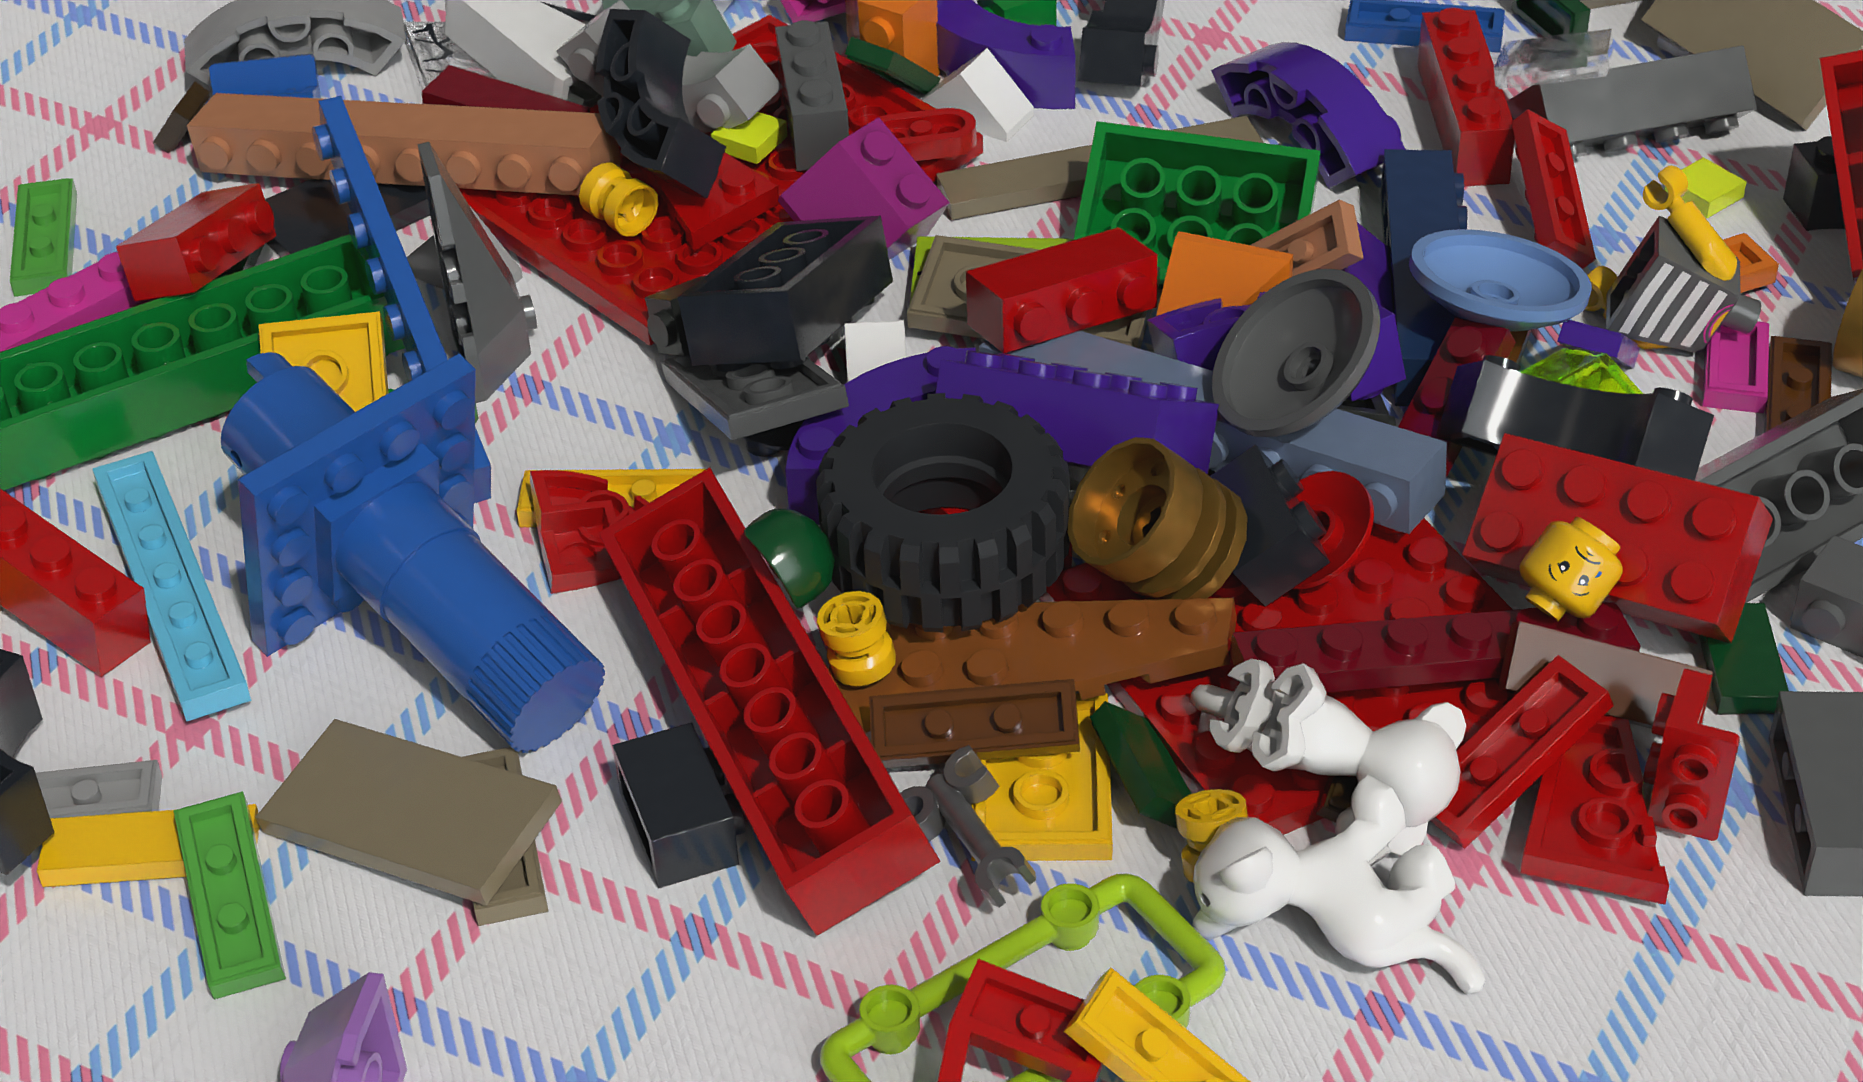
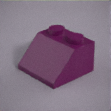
[777,118,950,260]

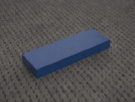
[1345,0,1505,53]

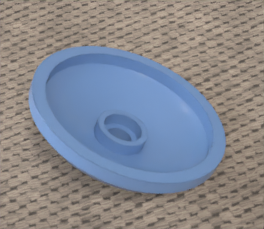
[1409,229,1592,331]

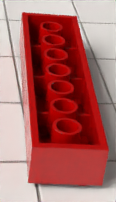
[598,467,941,936]

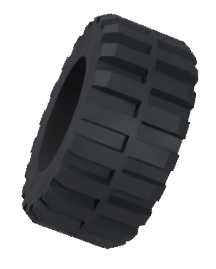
[816,393,1070,632]

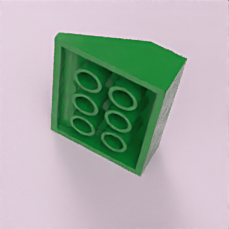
[1073,121,1320,289]

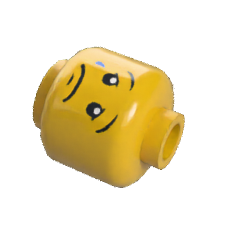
[1519,516,1623,621]

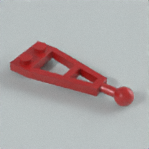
[938,959,1103,1082]

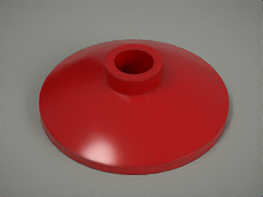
[1292,471,1374,589]

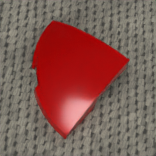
[530,470,649,594]

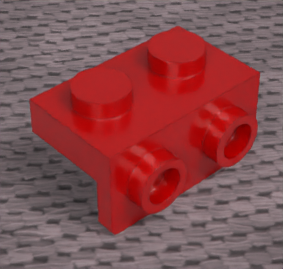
[1643,668,1740,841]

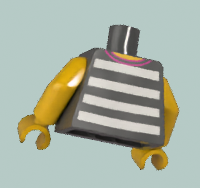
[1585,165,1761,352]

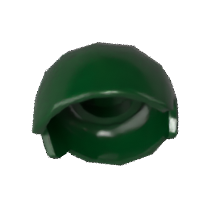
[744,508,835,608]

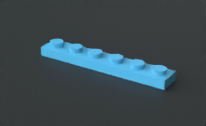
[92,451,251,722]

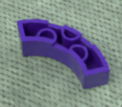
[936,0,1076,109]
[1211,42,1406,189]
[1147,292,1406,401]
[785,346,976,525]

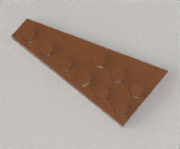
[829,598,1237,741]

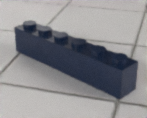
[1380,149,1468,406]

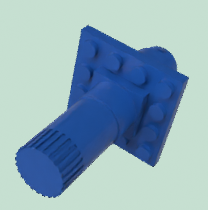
[221,352,605,753]

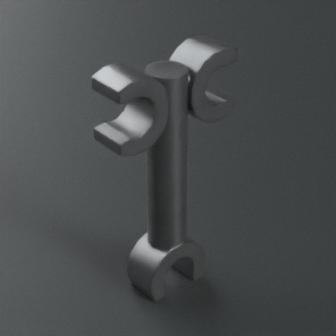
[901,745,1036,908]

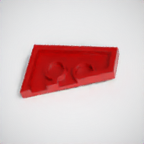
[636,152,780,251]
[1520,715,1669,905]

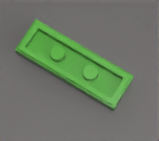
[10,178,77,297]
[173,791,286,1000]

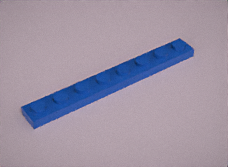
[312,96,491,503]

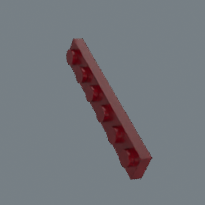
[1229,602,1641,692]

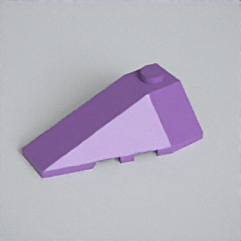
[280,972,407,1082]

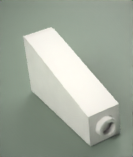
[444,0,603,108]

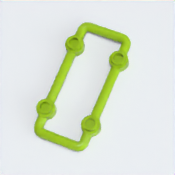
[820,874,1226,1082]

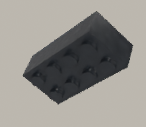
[678,215,893,372]

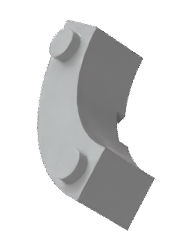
[184,0,406,86]
[556,0,783,133]

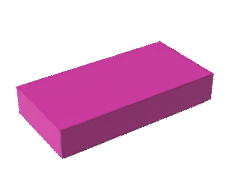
[1702,321,1769,414]

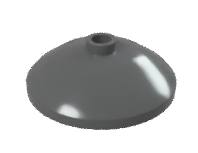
[1212,269,1380,437]

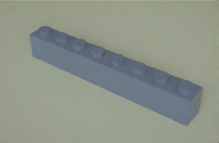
[979,331,1447,534]

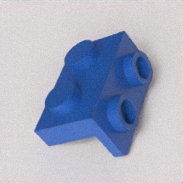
[206,54,321,103]

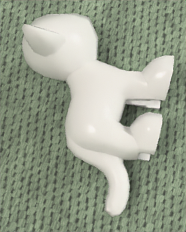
[1190,659,1466,856]
[1192,775,1485,994]

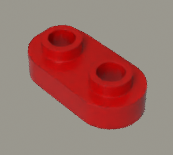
[871,108,976,161]

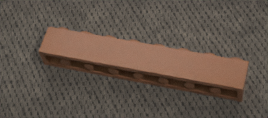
[187,93,621,196]

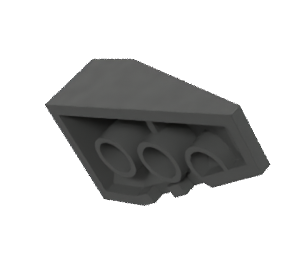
[417,142,537,403]

